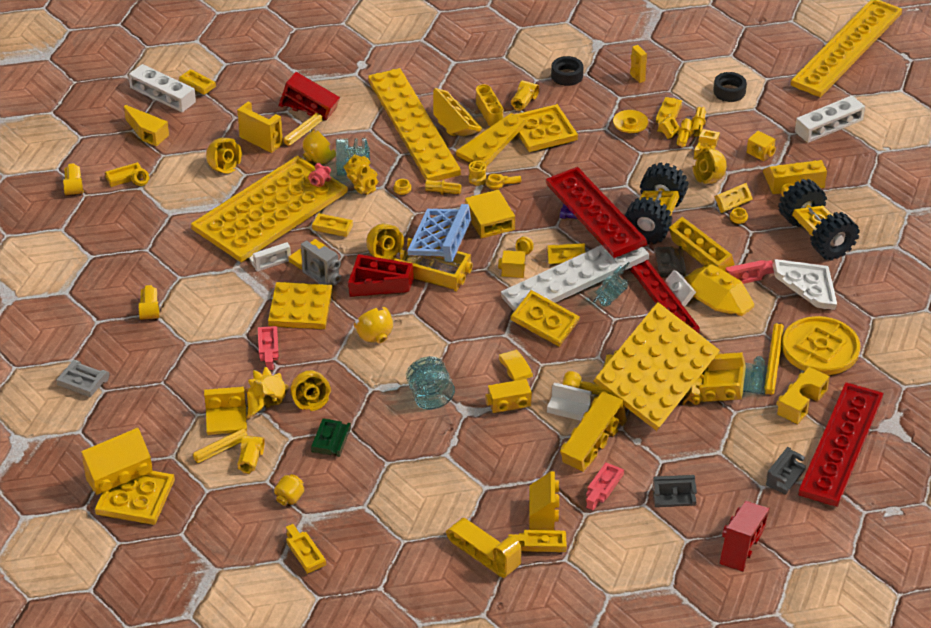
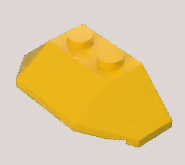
[433,88,482,137]
[684,264,755,316]

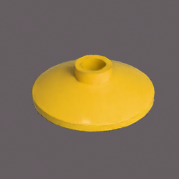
[613,110,648,133]

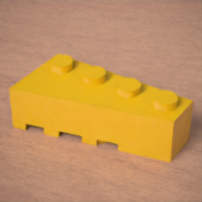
[560,391,627,472]

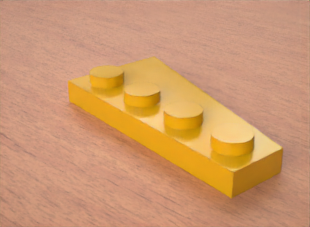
[455,113,526,167]

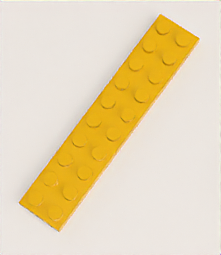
[791,0,902,98]
[368,68,461,181]

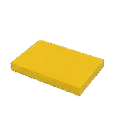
[510,290,580,347]

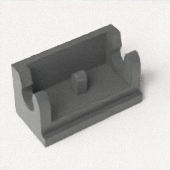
[766,447,806,495]
[652,475,697,507]

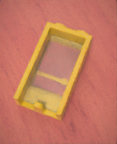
[395,238,473,292]

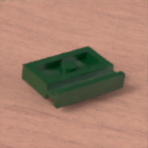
[311,418,351,457]

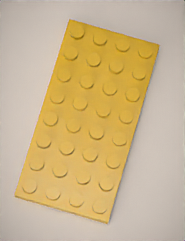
[191,155,348,263]

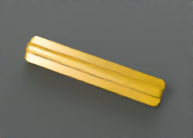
[283,113,322,146]
[193,429,248,463]

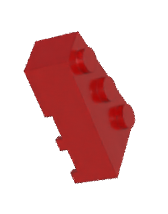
[278,72,340,120]
[348,254,414,297]
[719,501,770,572]

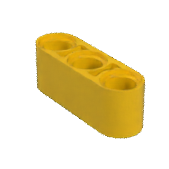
[476,84,504,127]

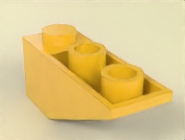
[124,105,169,147]

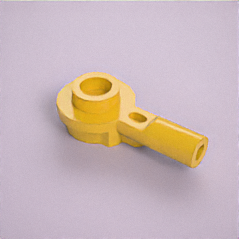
[486,174,521,190]

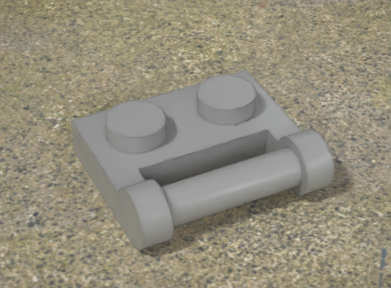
[56,360,110,397]

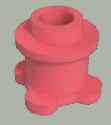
[308,163,331,187]

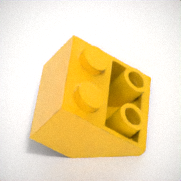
[529,471,559,530]

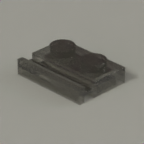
[654,246,686,278]

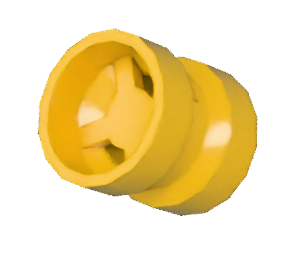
[469,161,486,186]

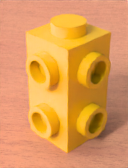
[485,379,532,413]

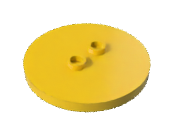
[782,316,861,375]

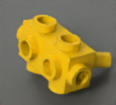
[343,155,379,195]

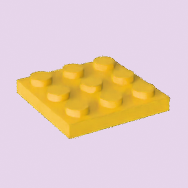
[515,104,578,152]
[268,282,333,329]
[95,471,175,525]

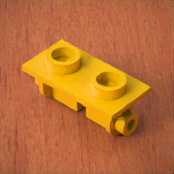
[682,374,704,405]

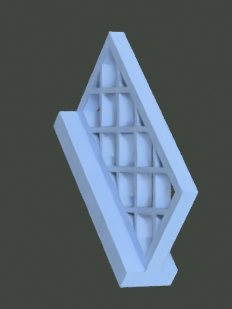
[407,204,471,262]

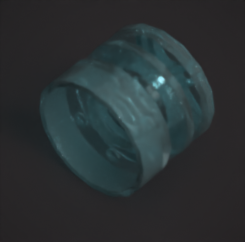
[336,138,370,176]
[406,356,455,410]

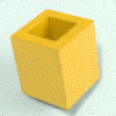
[498,250,526,278]

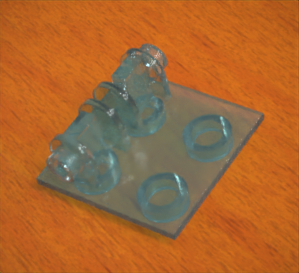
[593,262,630,306]
[743,356,767,394]

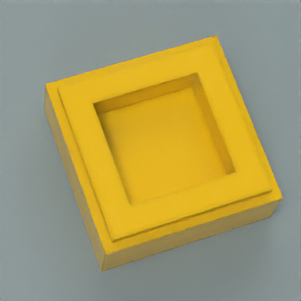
[658,114,680,139]

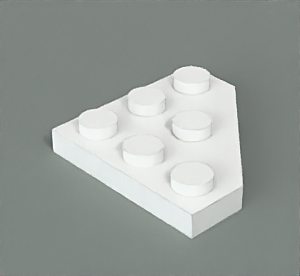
[772,259,837,310]

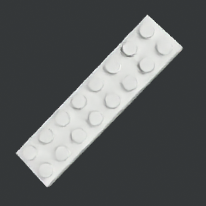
[501,245,649,311]

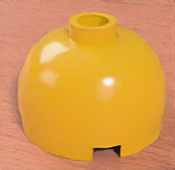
[302,129,337,165]
[206,138,242,174]
[692,148,727,184]
[366,223,404,260]
[354,307,393,343]
[290,370,331,411]

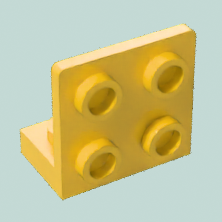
[204,387,247,435]

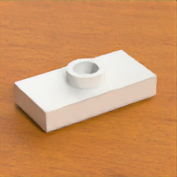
[665,270,696,307]

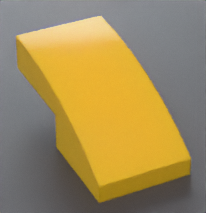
[694,129,720,155]
[499,350,533,381]

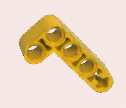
[446,518,521,578]

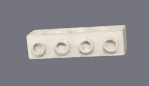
[129,64,196,112]
[795,96,865,143]

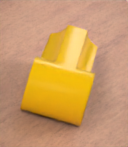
[511,80,540,111]
[63,163,83,195]
[139,285,159,320]
[237,435,265,474]

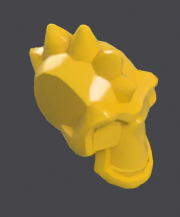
[244,367,290,419]

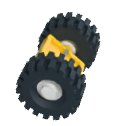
[624,162,689,245]
[778,179,860,261]

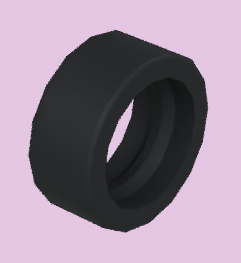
[551,56,584,86]
[713,72,747,102]

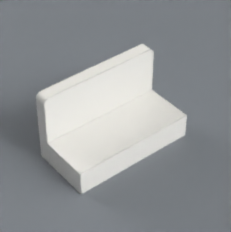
[249,242,291,272]
[547,383,592,421]

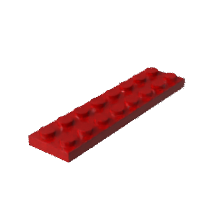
[546,166,647,258]
[798,382,884,507]

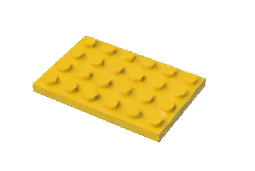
[593,302,720,431]

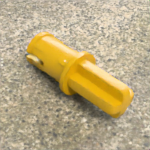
[691,107,706,137]
[676,118,693,147]
[425,180,462,194]

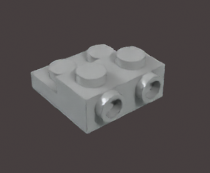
[301,241,341,287]

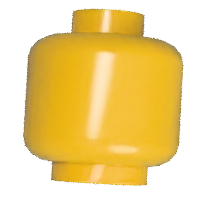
[274,474,304,506]

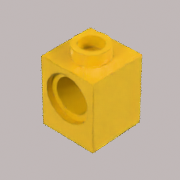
[747,131,776,161]

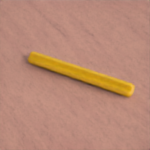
[764,323,784,395]

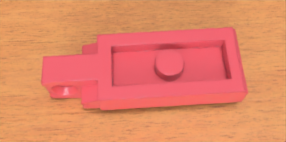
[725,260,774,284]
[258,326,279,370]
[586,462,624,510]

